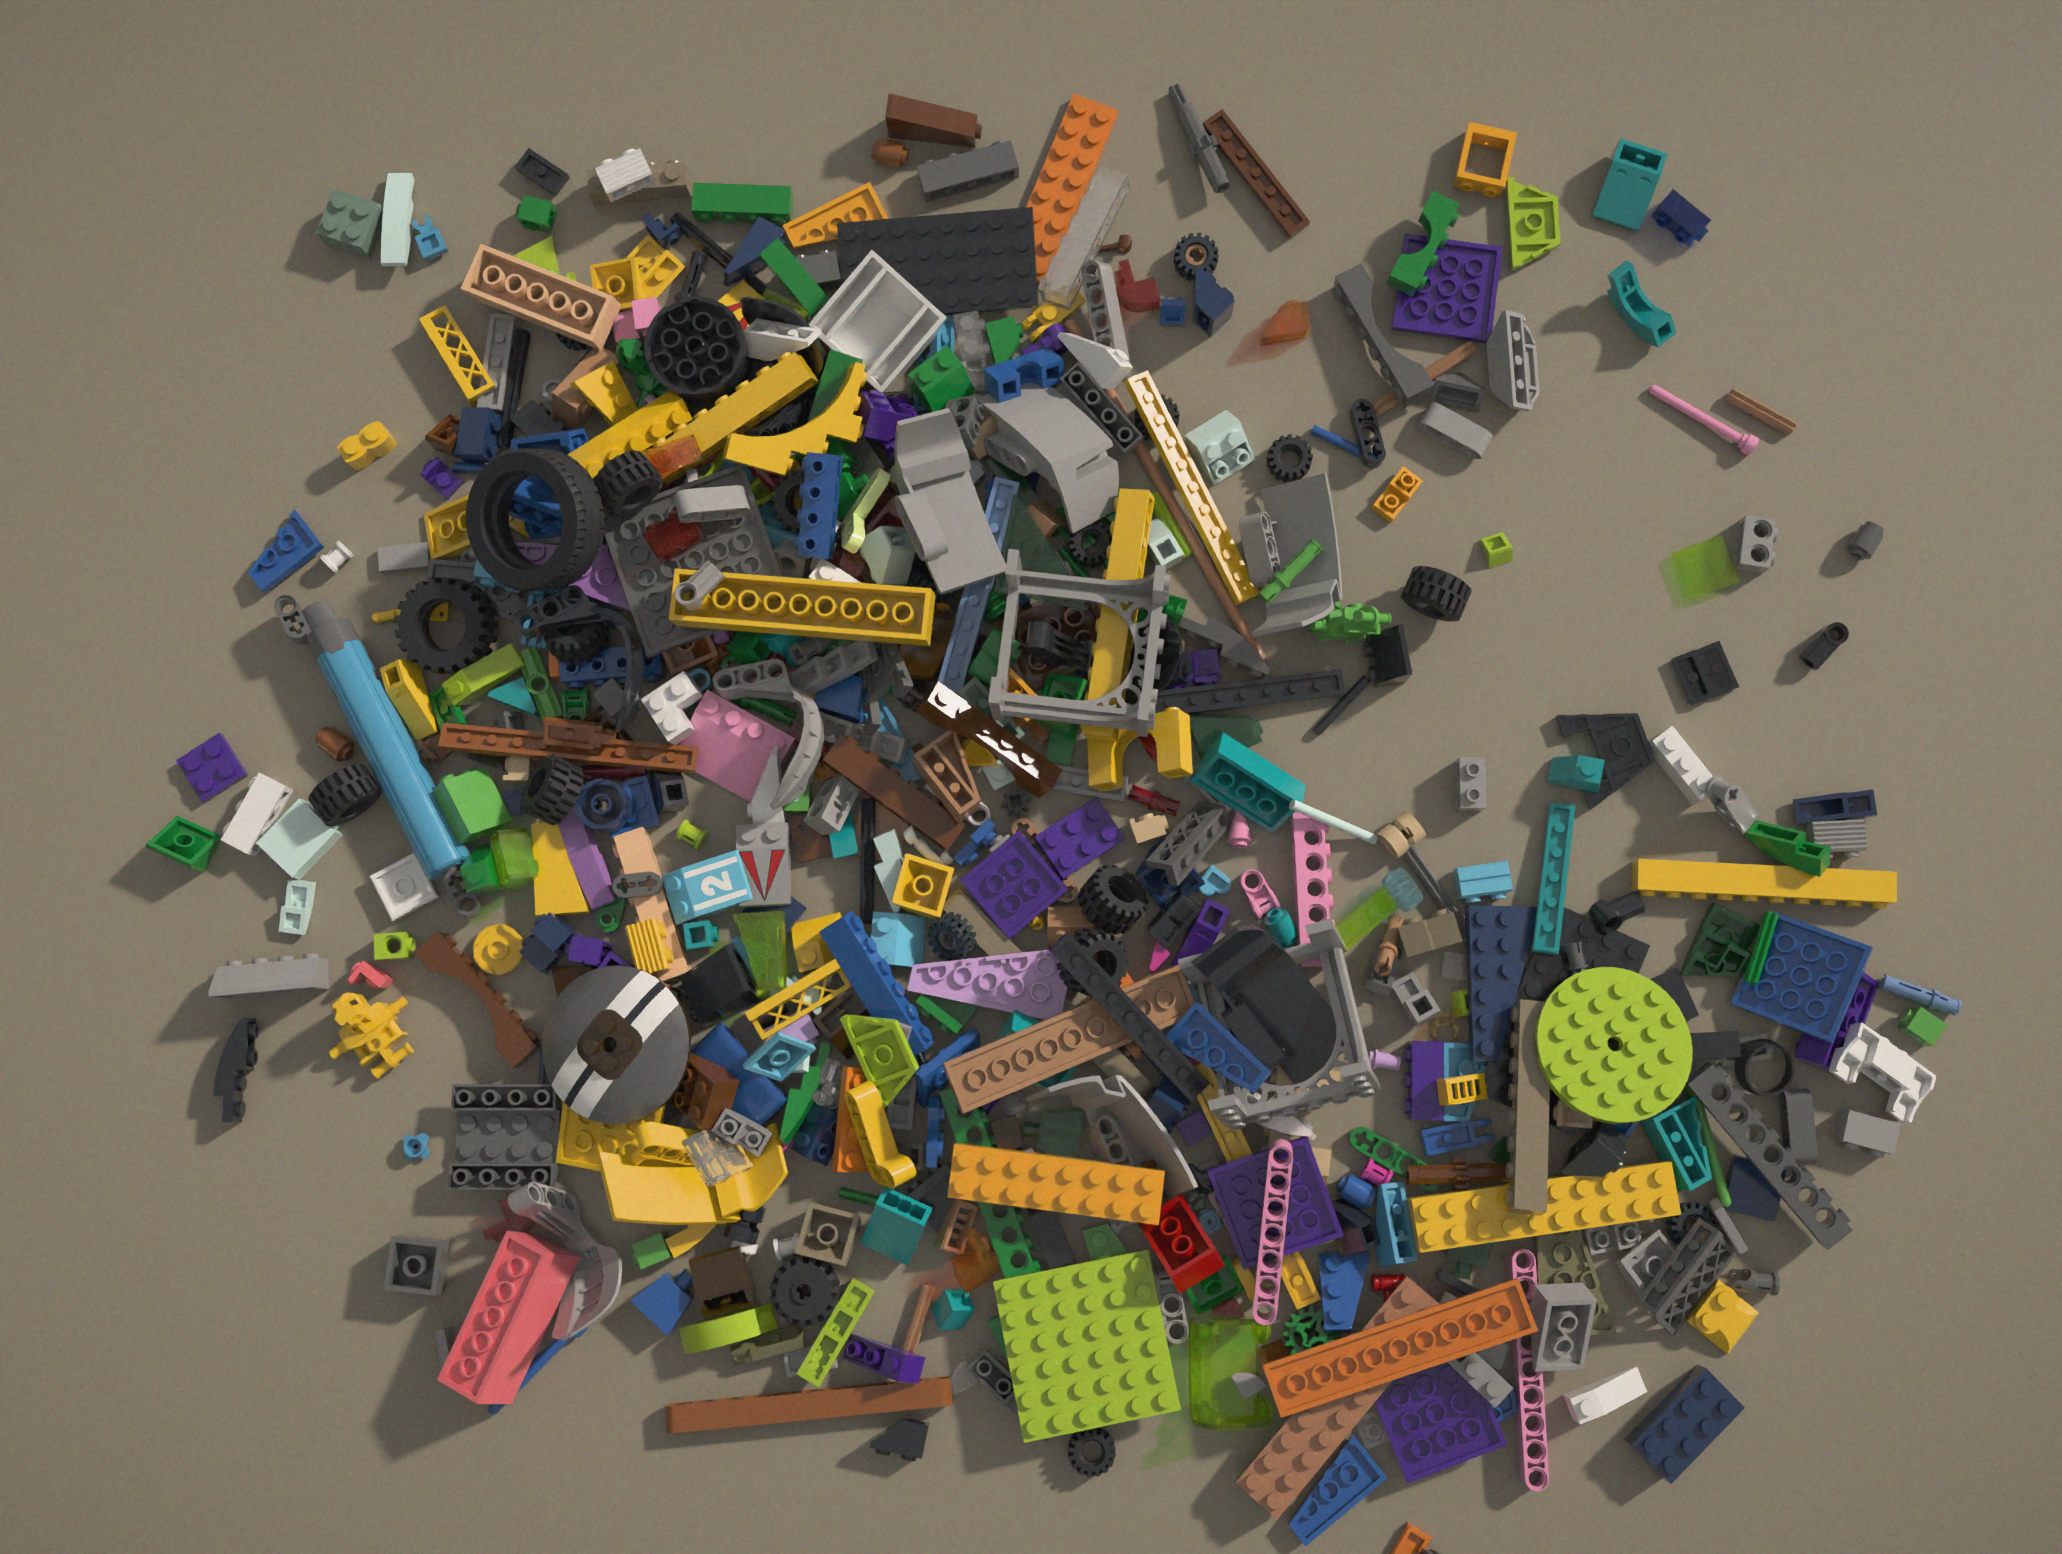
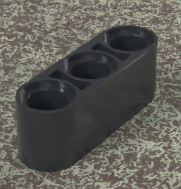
[1026,1208,1076,1269]

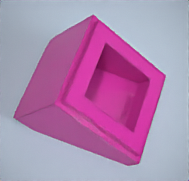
[1148,940,1170,972]

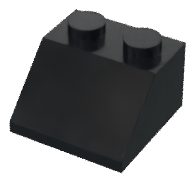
[1363,624,1412,688]

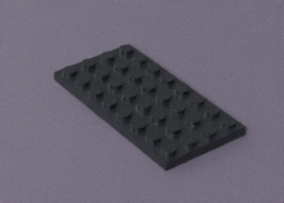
[837,207,1039,315]
[1476,907,1650,1135]

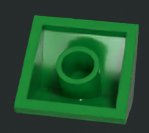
[1032,673,1087,734]
[146,816,222,872]
[1186,1254,1244,1315]

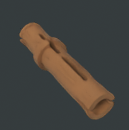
[1374,914,1404,975]

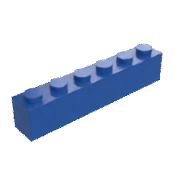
[819,911,934,1057]

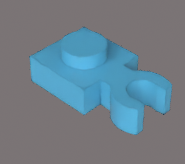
[412,214,448,262]

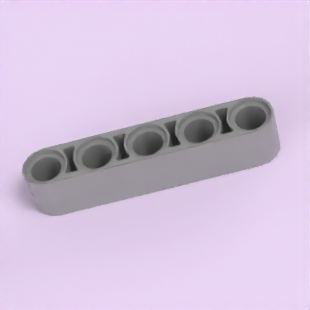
[1081,260,1131,382]

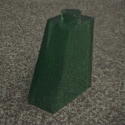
[1188,714,1263,759]

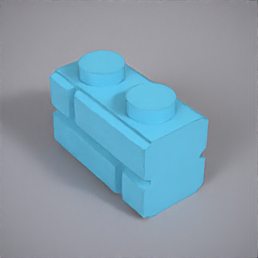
[1453,861,1513,904]

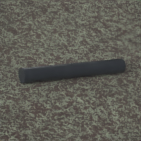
[1312,675,1370,736]

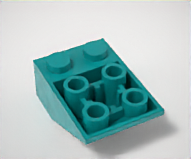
[1592,138,1668,231]

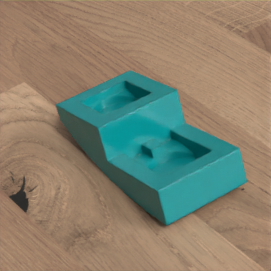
[829,809,859,859]

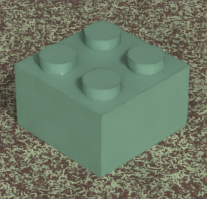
[316,188,383,259]

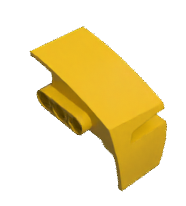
[596,1122,788,1225]

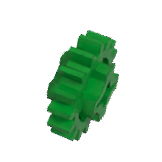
[1283,1306,1341,1355]

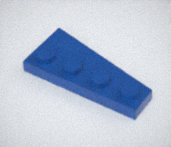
[1166,1002,1272,1093]
[1288,1434,1387,1547]

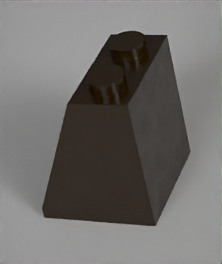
[897,602,955,682]

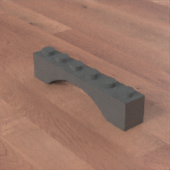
[1332,263,1434,408]

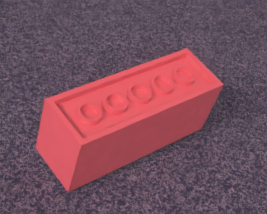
[437,1231,580,1404]

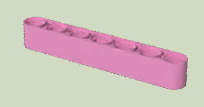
[1253,1139,1293,1325]

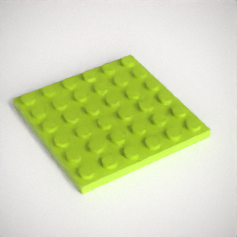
[993,1249,1181,1443]

